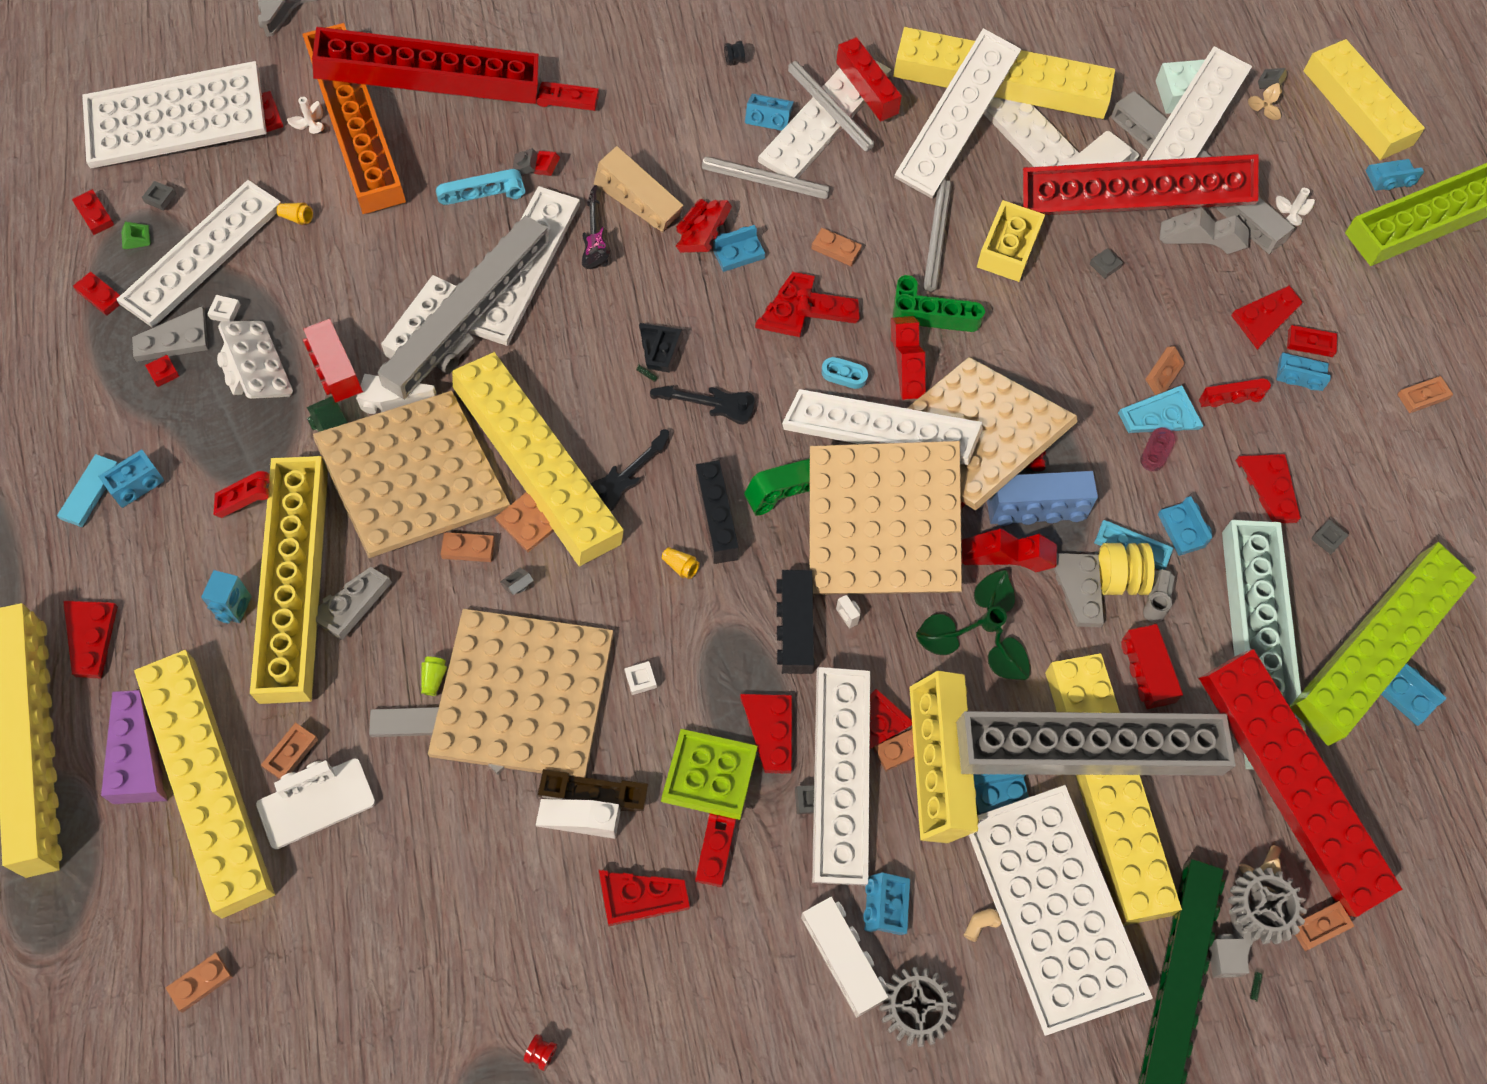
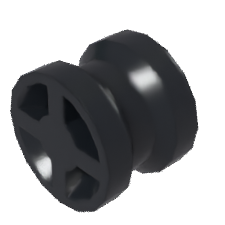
[724,41,745,65]

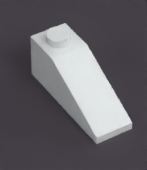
[356,374,437,414]
[536,799,620,839]

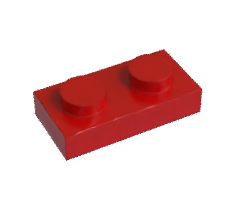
[262,91,284,132]
[72,189,114,235]
[73,271,120,316]
[1287,325,1337,357]

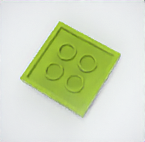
[661,729,758,820]

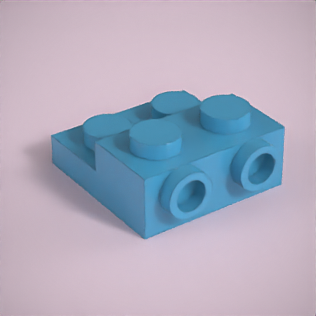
[973,774,1029,815]

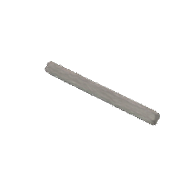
[788,61,874,152]
[702,156,829,199]
[924,179,951,292]

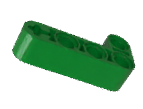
[893,275,985,332]
[744,459,810,516]

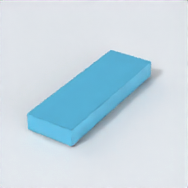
[57,454,118,527]
[1094,520,1173,570]

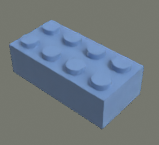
[987,471,1098,526]

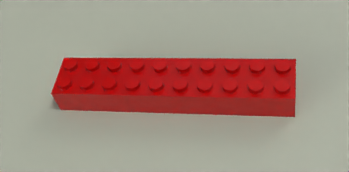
[312,27,539,104]
[1023,154,1259,215]
[1198,649,1403,917]

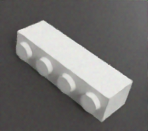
[801,896,889,1018]

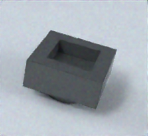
[1258,68,1287,89]
[512,148,538,175]
[142,181,176,211]
[1090,248,1123,279]
[1311,520,1349,555]
[500,567,534,595]
[795,785,814,814]

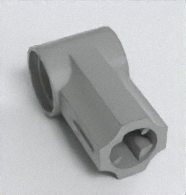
[436,331,475,374]
[1143,569,1175,623]

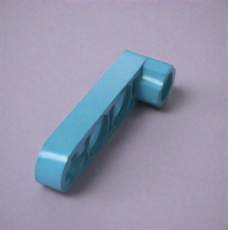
[436,169,525,205]

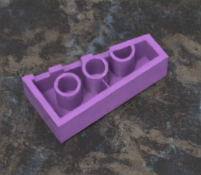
[101,690,167,804]

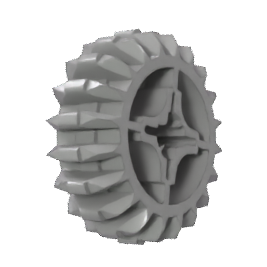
[1228,868,1307,945]
[879,967,956,1047]

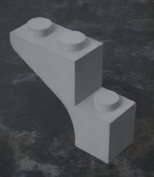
[258,0,317,37]
[1160,207,1249,254]
[1208,900,1286,978]

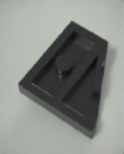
[639,323,683,373]

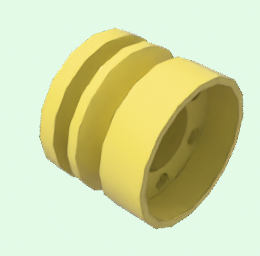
[1098,543,1154,595]

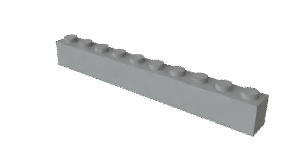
[1111,91,1295,254]
[377,215,549,400]

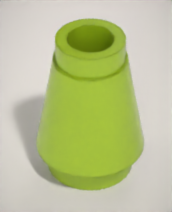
[421,656,447,696]

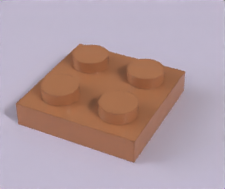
[495,492,554,552]

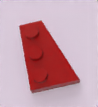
[676,200,732,253]
[755,272,815,337]
[1231,285,1303,350]
[1235,454,1301,523]
[63,601,118,679]
[869,689,912,750]
[740,694,792,774]
[599,870,690,926]

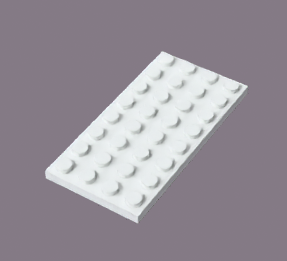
[83,61,266,169]
[968,785,1153,1036]

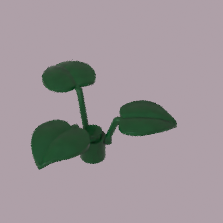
[916,570,1030,680]

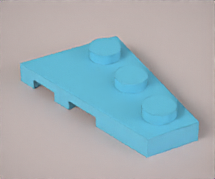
[1118,385,1203,433]

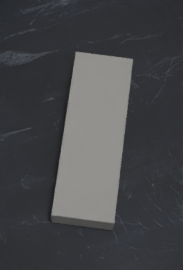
[369,707,439,737]

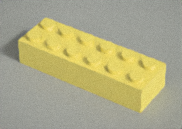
[1304,39,1425,160]
[910,671,979,843]

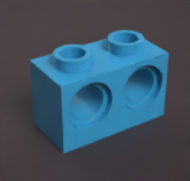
[201,570,252,624]

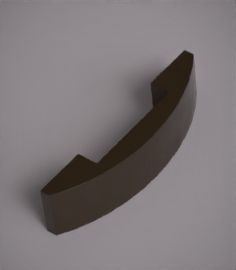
[538,769,648,811]

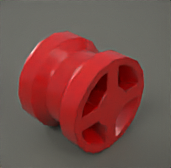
[523,1034,557,1071]

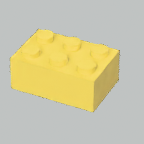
[977,200,1045,282]

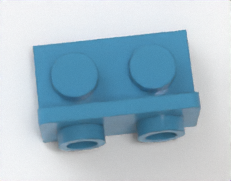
[745,94,794,131]
[1365,159,1424,191]
[713,225,765,272]
[1276,353,1331,391]
[98,449,164,508]
[1158,496,1212,556]
[1381,663,1446,726]
[863,873,910,935]

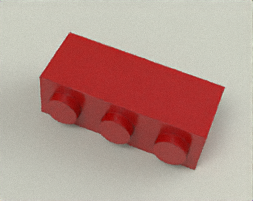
[1121,624,1183,709]

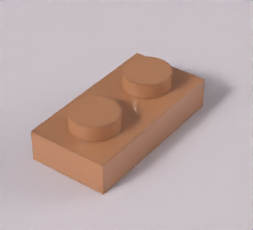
[811,228,862,267]
[1145,346,1185,395]
[1397,376,1453,414]
[441,532,495,562]
[261,722,318,780]
[874,729,915,772]
[1295,901,1355,951]
[165,953,233,1013]

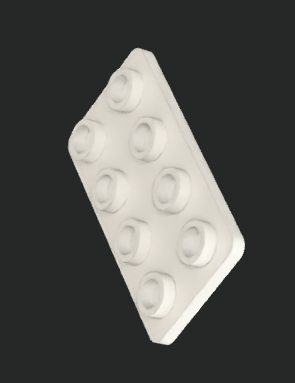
[1066,131,1139,165]
[217,321,293,399]
[256,758,375,849]

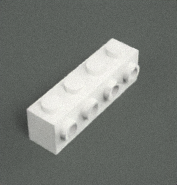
[381,275,456,359]

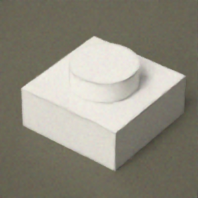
[207,295,241,322]
[836,595,861,629]
[624,661,657,695]

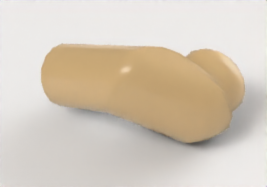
[963,908,1002,942]

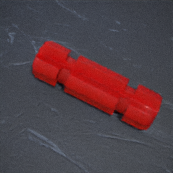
[676,199,708,235]

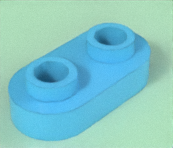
[821,357,868,389]

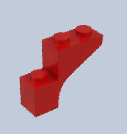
[891,316,926,400]
[961,528,1057,573]

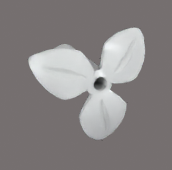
[287,97,324,134]
[1276,188,1315,226]

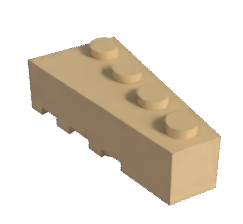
[594,146,683,232]

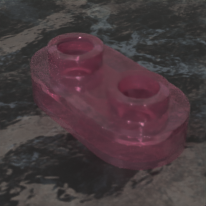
[1140,427,1175,471]

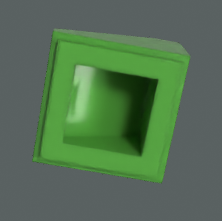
[121,222,150,249]

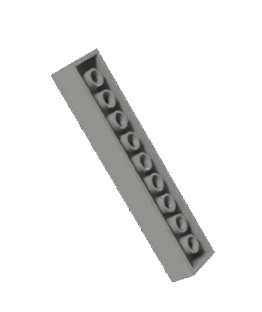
[956,711,1236,776]

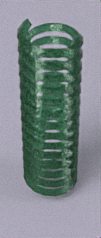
[636,364,657,382]
[1250,972,1263,1002]

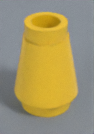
[277,203,313,225]
[662,547,700,579]

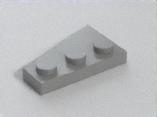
[132,306,208,362]
[1054,553,1104,627]
[316,567,392,640]

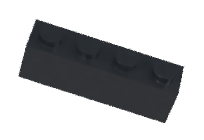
[695,460,739,564]
[776,570,814,674]

